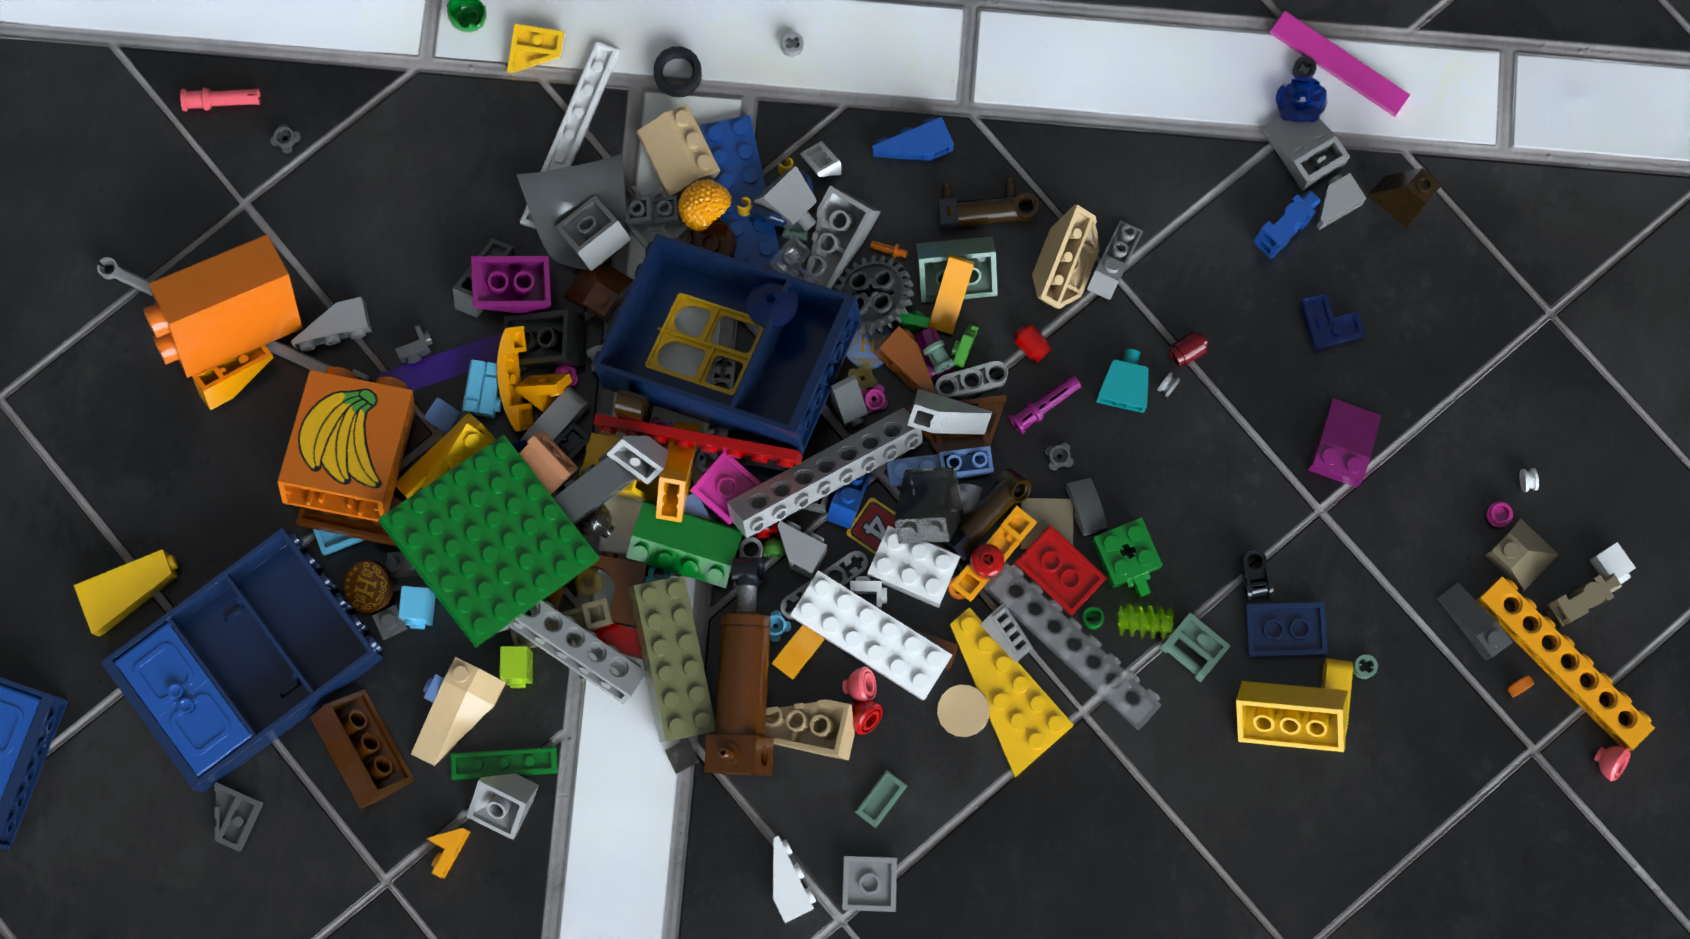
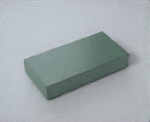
[855,770,907,828]

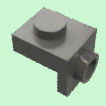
[395,324,433,364]

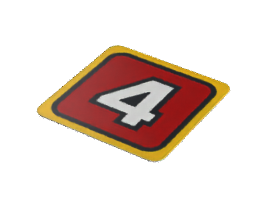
[846,498,908,555]

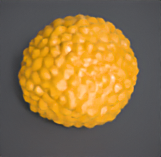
[678,179,732,232]

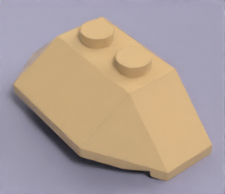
[1032,205,1099,309]

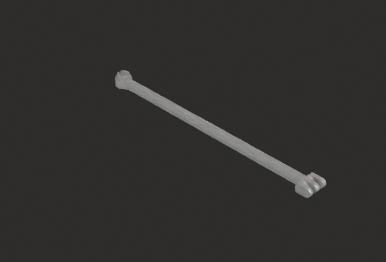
[97,257,371,381]

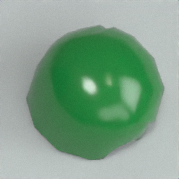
[447,0,487,32]

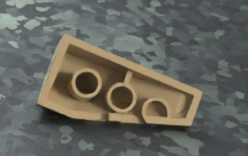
[411,657,506,766]
[765,699,855,761]

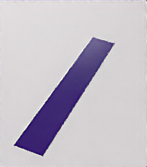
[378,332,503,391]

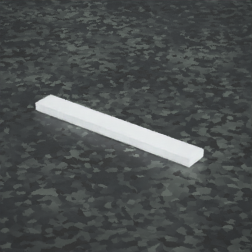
[520,41,620,230]

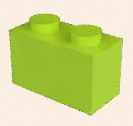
[500,646,533,688]

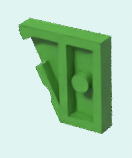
[950,323,979,371]

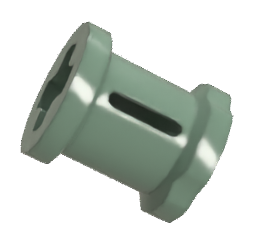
[923,340,955,374]

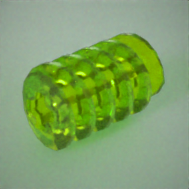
[1118,603,1173,640]

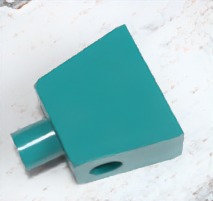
[1096,349,1149,413]

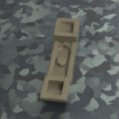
[510,598,613,649]

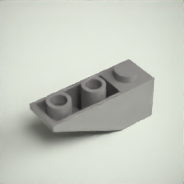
[1087,220,1143,300]
[291,297,372,352]
[907,389,992,434]

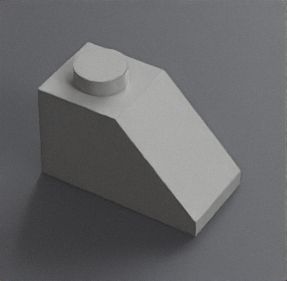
[1316,173,1366,230]
[606,436,668,484]

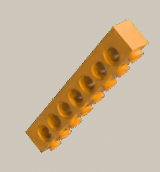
[1476,576,1655,751]

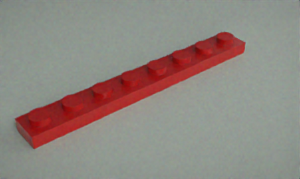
[593,413,803,468]

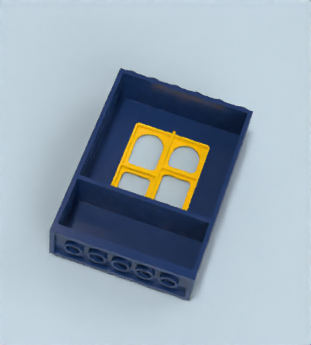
[593,234,862,455]

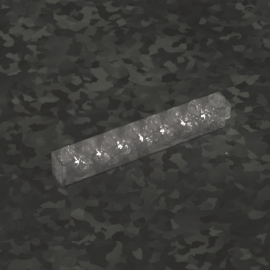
[984,563,1162,730]

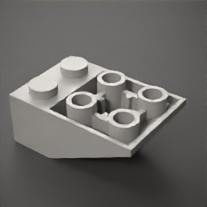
[1261,102,1350,191]

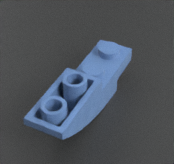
[886,446,994,487]

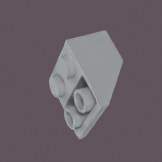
[778,520,827,579]

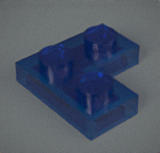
[1301,293,1366,350]

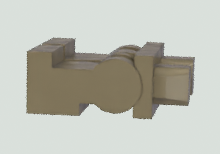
[1543,573,1622,629]

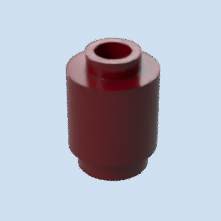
[1168,331,1208,367]

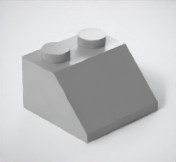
[555,195,631,271]

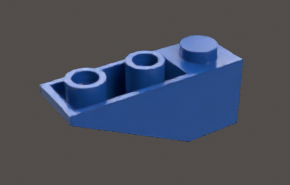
[871,117,954,161]
[826,470,874,529]

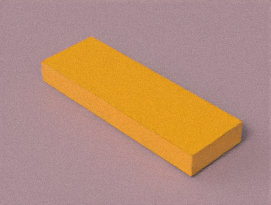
[928,254,975,335]

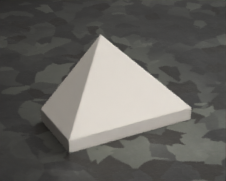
[800,141,841,177]

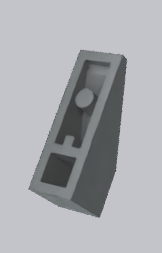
[453,238,514,317]
[830,375,868,429]
[1437,583,1513,661]

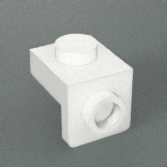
[850,576,887,610]

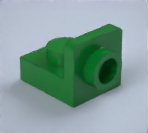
[897,306,930,332]

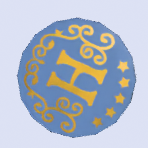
[846,325,891,370]

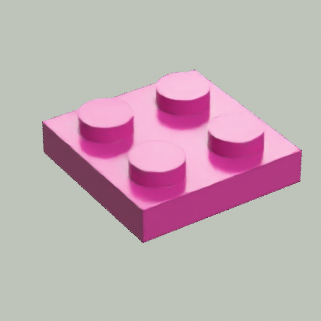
[689,451,762,525]

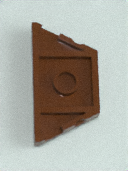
[908,395,1007,454]

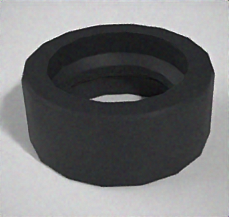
[654,46,702,97]

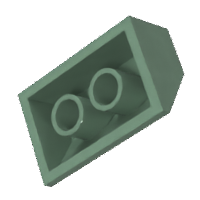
[916,236,998,303]

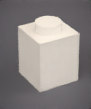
[1590,542,1636,584]

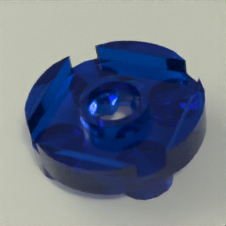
[1276,77,1328,123]

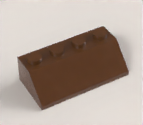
[310,689,415,809]

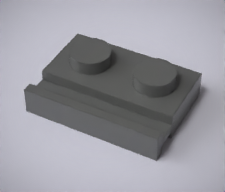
[386,552,427,591]

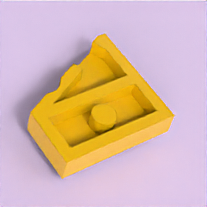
[507,23,565,73]

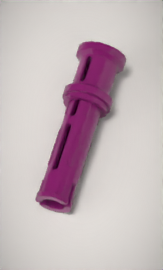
[1008,375,1081,435]

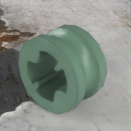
[1353,654,1378,679]

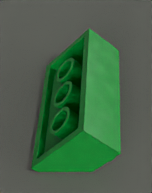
[626,500,743,588]

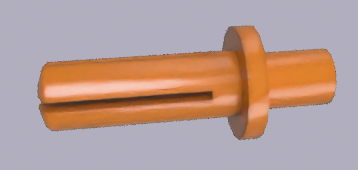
[870,241,908,259]

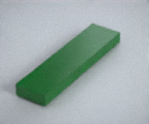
[450,746,558,780]

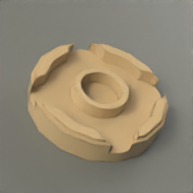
[937,685,990,737]

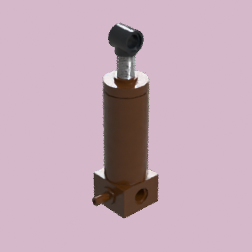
[704,557,774,776]

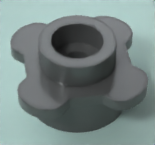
[270,124,301,153]
[1045,443,1074,471]

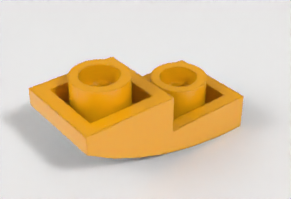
[772,625,825,680]

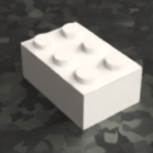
[867,526,960,608]

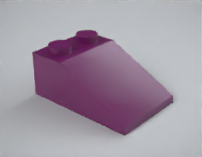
[471,256,551,314]
[1308,398,1382,488]

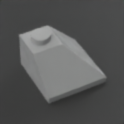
[466,774,539,840]

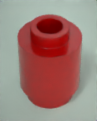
[1014,325,1052,363]

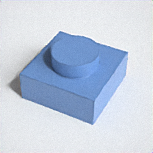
[423,674,444,703]

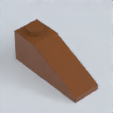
[873,326,937,394]

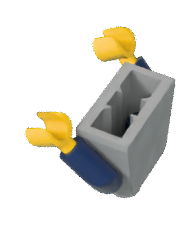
[736,158,816,231]

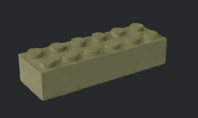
[628,575,716,743]

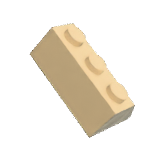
[636,105,720,196]

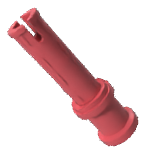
[180,88,260,112]

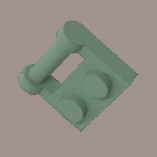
[1160,613,1231,682]

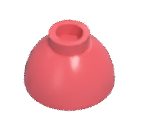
[842,666,876,702]
[1594,746,1630,781]

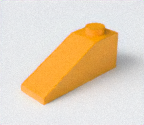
[192,345,273,410]

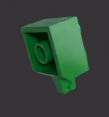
[1091,518,1163,598]

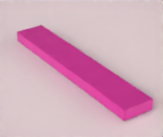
[1270,11,1410,117]

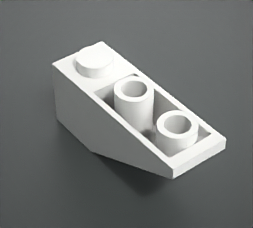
[773,836,816,923]

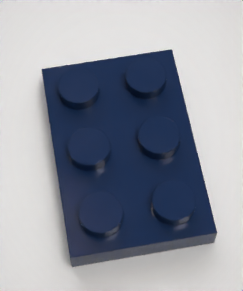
[1245,602,1328,657]

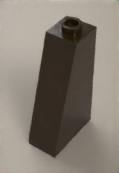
[1368,168,1442,228]

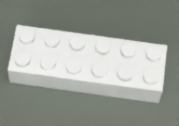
[790,570,952,701]

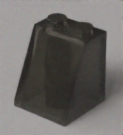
[894,467,964,544]

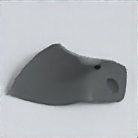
[516,154,626,270]

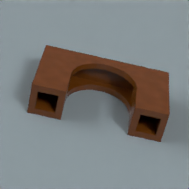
[544,552,648,628]

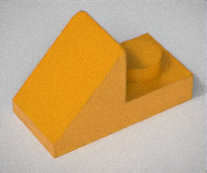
[515,373,572,412]
[427,828,470,879]

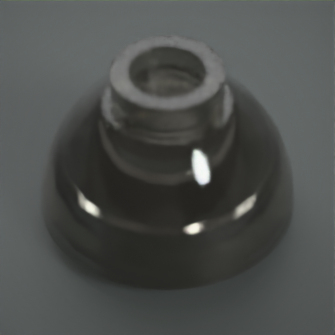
[579,504,614,538]

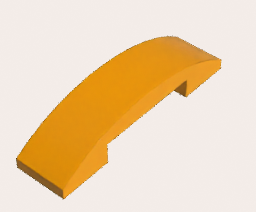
[497,326,534,431]
[950,506,1037,602]

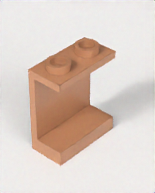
[519,430,578,495]

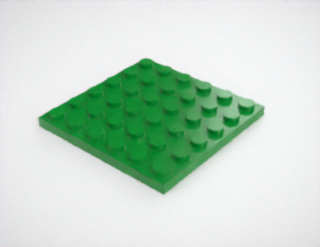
[378,435,600,648]

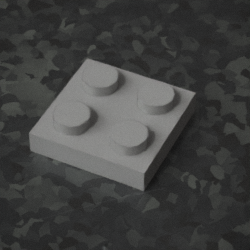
[842,856,897,912]

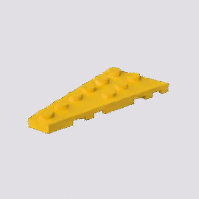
[950,607,1074,778]

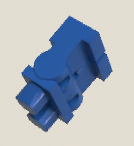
[1253,190,1321,259]

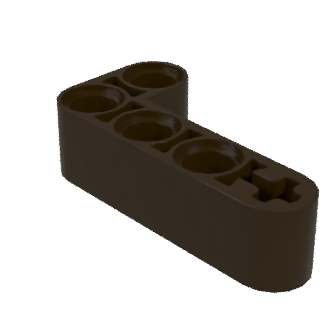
[614,389,654,423]

